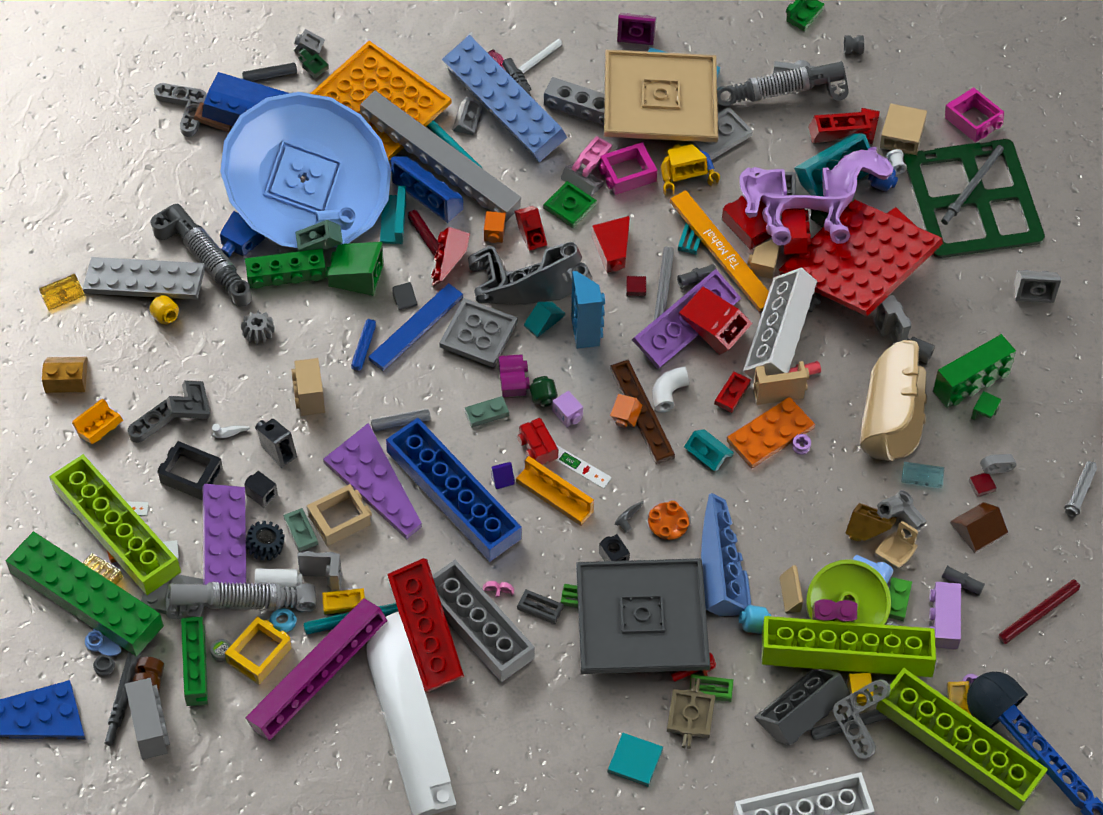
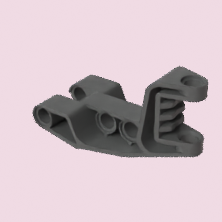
[468,242,592,305]

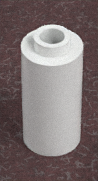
[255,569,303,589]

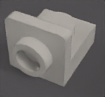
[293,29,325,55]

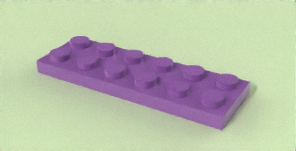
[632,269,741,369]
[203,484,246,585]

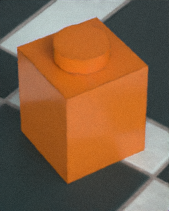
[484,211,505,243]
[610,394,643,428]

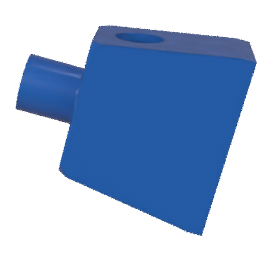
[220,211,265,258]

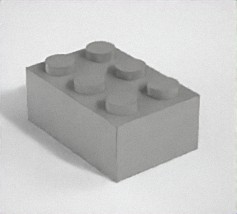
[125,678,170,760]

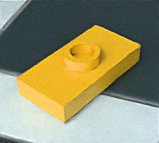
[322,588,365,614]
[947,681,971,715]

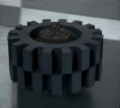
[246,521,285,561]

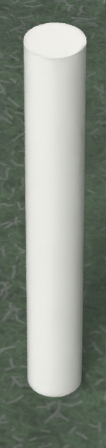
[518,39,562,73]

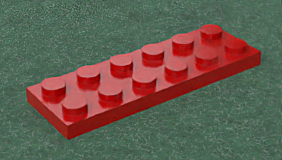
[387,558,464,693]

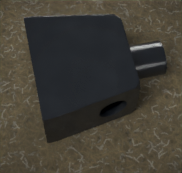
[255,419,297,468]

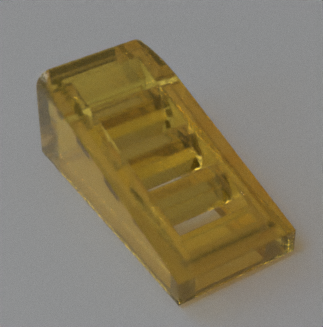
[83,553,123,585]

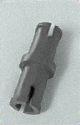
[677,264,717,287]
[942,565,985,596]

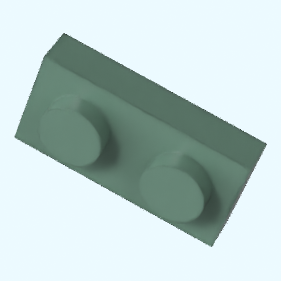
[465,396,509,428]
[283,508,318,552]

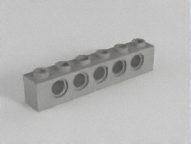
[544,77,604,125]

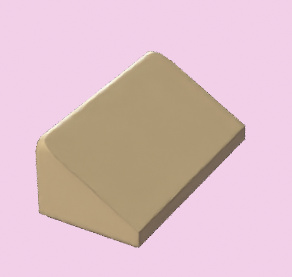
[779,565,803,613]

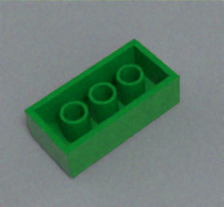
[932,334,1016,408]

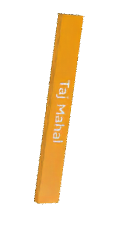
[670,190,769,313]

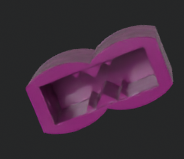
[499,354,530,397]
[812,599,857,623]

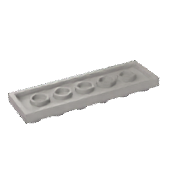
[83,257,206,300]

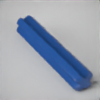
[351,319,376,371]

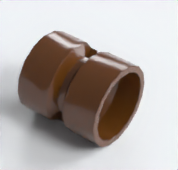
[133,656,165,692]

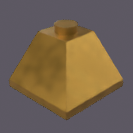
[845,503,898,542]

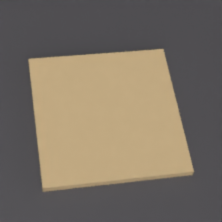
[604,49,718,142]

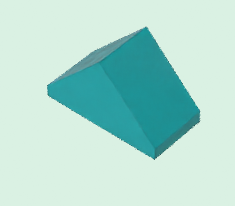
[524,302,566,338]

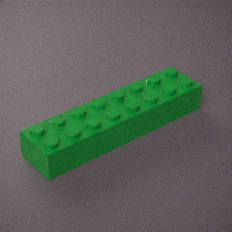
[5,531,164,657]

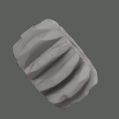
[241,310,275,344]

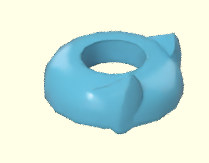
[269,608,297,633]

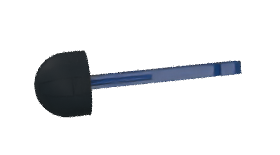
[967,672,1103,815]

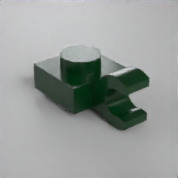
[298,48,329,78]

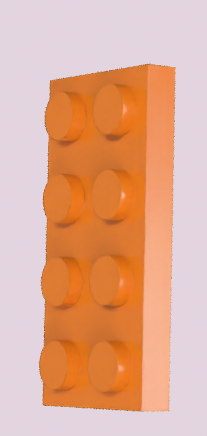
[726,397,815,469]

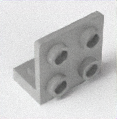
[297,551,342,592]

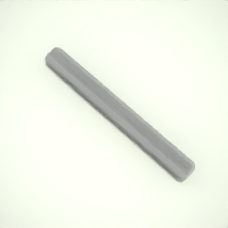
[654,246,674,320]

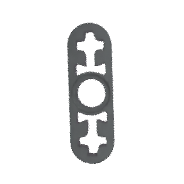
[128,399,176,443]

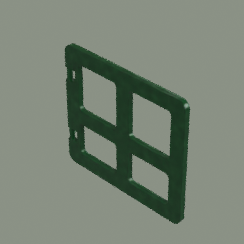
[903,139,1045,258]

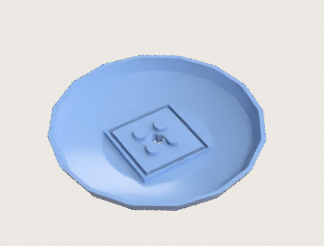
[220,92,391,248]

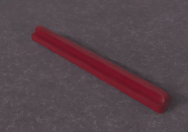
[998,579,1080,644]

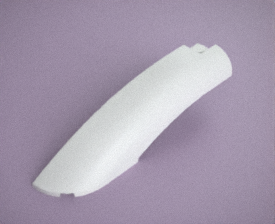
[367,612,456,815]

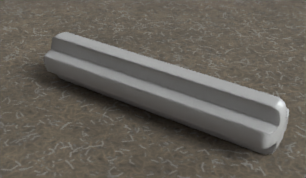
[371,409,431,431]

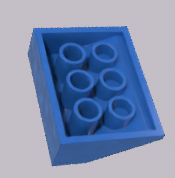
[202,72,289,126]

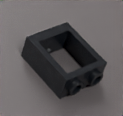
[157,441,223,500]

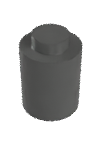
[907,336,935,364]

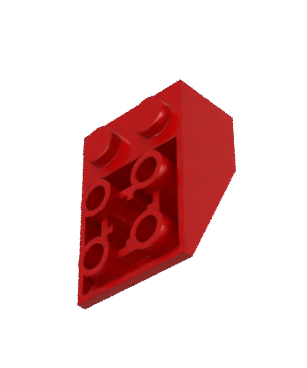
[678,286,753,355]

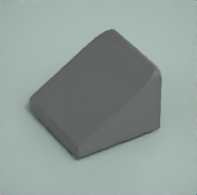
[392,282,417,310]

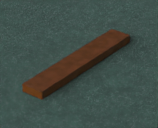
[610,359,675,464]

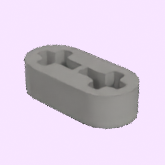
[980,454,1017,474]

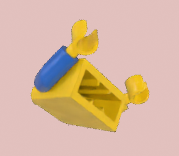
[661,144,720,196]

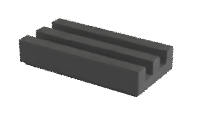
[517,589,564,624]

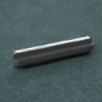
[242,62,297,81]

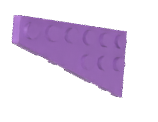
[323,423,422,539]

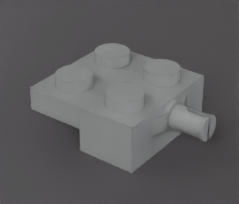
[874,295,911,344]

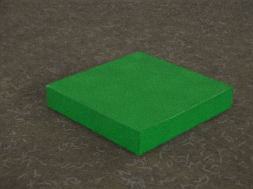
[543,181,597,228]

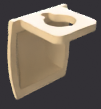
[875,521,918,568]

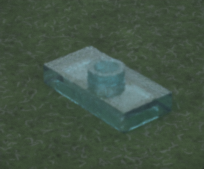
[901,462,945,488]

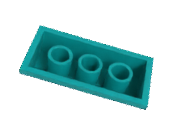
[794,133,870,196]

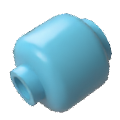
[739,605,771,634]

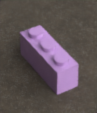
[929,582,961,649]

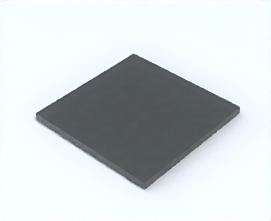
[576,558,710,674]

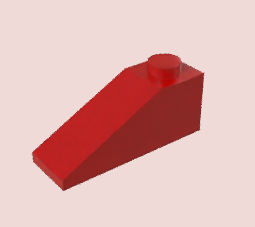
[808,111,872,143]

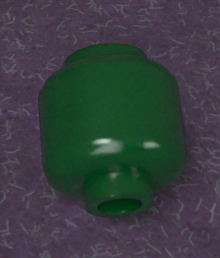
[529,376,558,407]

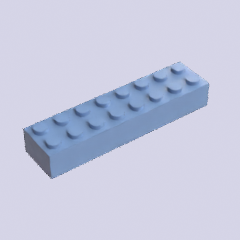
[442,35,568,163]

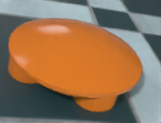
[648,501,689,540]

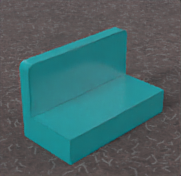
[684,429,734,471]

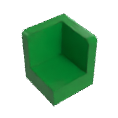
[971,391,1002,420]

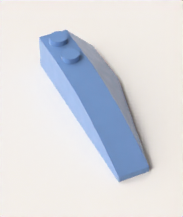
[701,493,751,616]

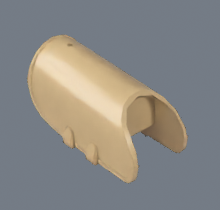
[860,340,927,462]

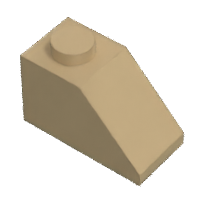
[747,240,781,279]

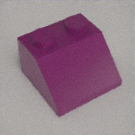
[617,13,657,46]

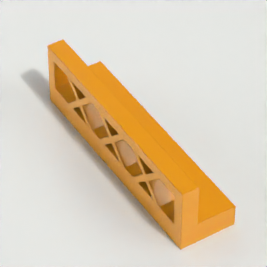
[516,456,594,526]

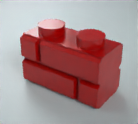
[517,418,559,465]

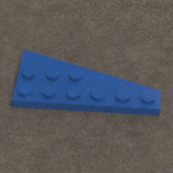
[0,680,85,739]

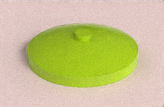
[806,560,891,625]

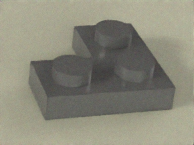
[166,380,210,419]

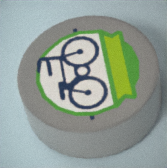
[211,639,231,661]

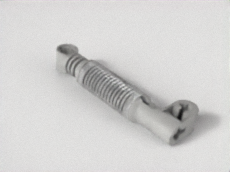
[165,582,317,619]

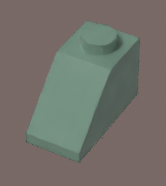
[295,220,343,251]

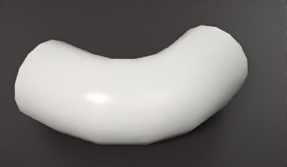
[652,367,689,413]

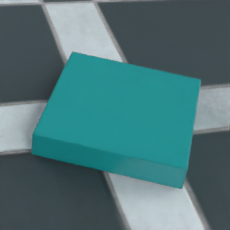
[608,733,663,787]

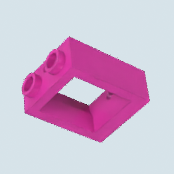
[945,87,1004,143]
[598,142,658,195]

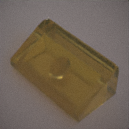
[39,274,85,311]

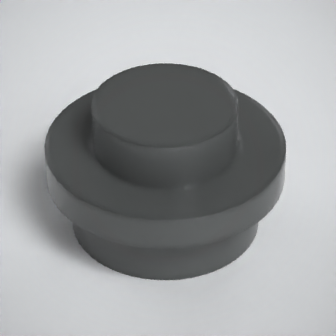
[93,655,115,676]

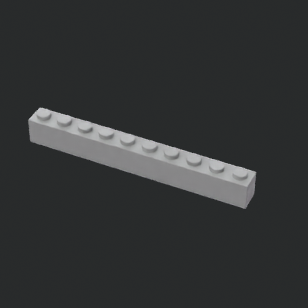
[360,90,521,222]

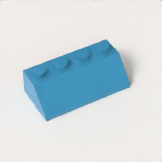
[571,271,605,349]

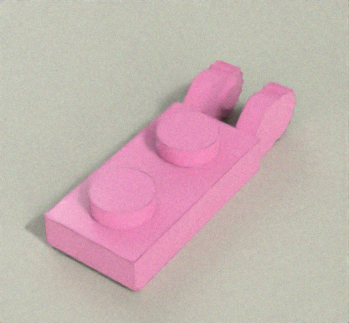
[572,136,613,177]

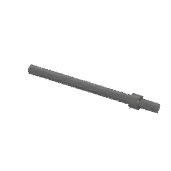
[941,145,1004,225]

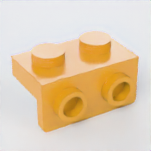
[72,399,123,444]

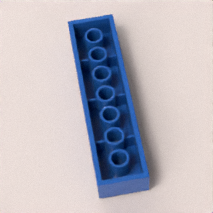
[386,418,522,562]

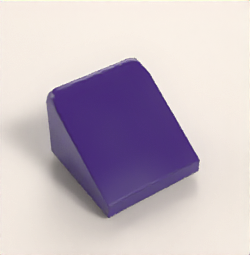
[491,462,515,489]

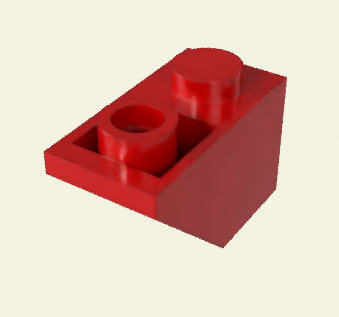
[514,206,547,251]

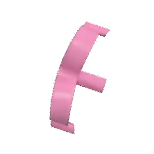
[483,581,514,597]

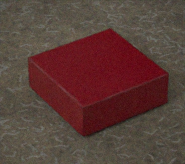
[626,276,646,296]
[969,473,997,497]

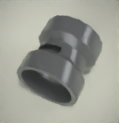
[844,35,864,54]

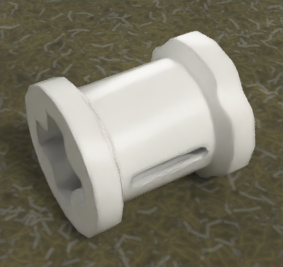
[886,149,907,175]

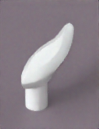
[212,424,250,438]

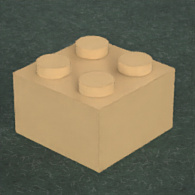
[291,358,325,416]

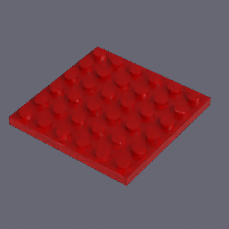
[778,199,943,316]

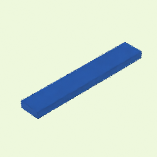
[368,283,463,371]

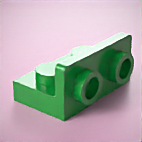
[786,0,825,31]

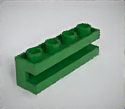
[181,616,208,706]

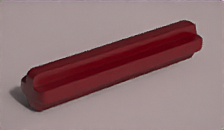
[408,209,439,256]

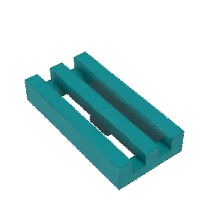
[678,223,701,255]

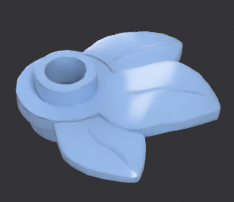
[85,628,121,656]

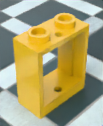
[225,616,292,685]

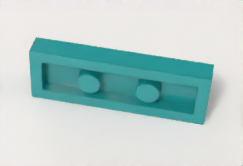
[380,186,406,244]

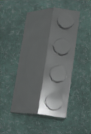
[755,669,851,745]

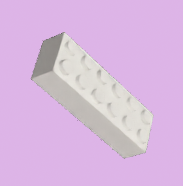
[743,267,817,380]
[733,772,875,815]

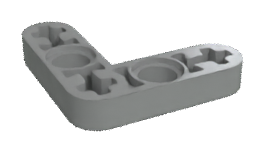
[154,83,207,137]
[833,680,891,759]

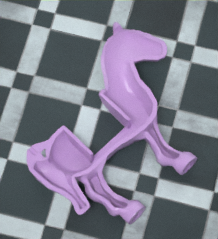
[740,147,893,245]

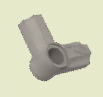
[877,490,926,530]

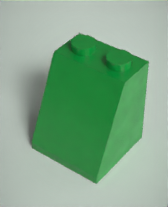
[325,242,384,296]

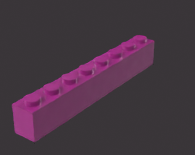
[245,598,388,741]

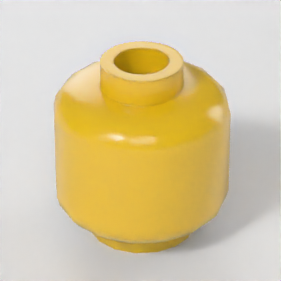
[149,295,179,325]

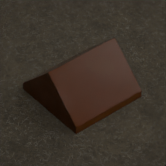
[950,502,1008,553]

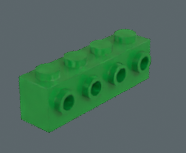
[245,249,326,288]

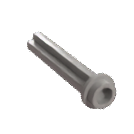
[1064,461,1097,517]

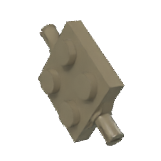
[667,678,715,749]

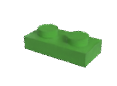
[888,577,912,621]

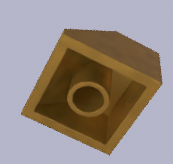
[42,356,88,393]

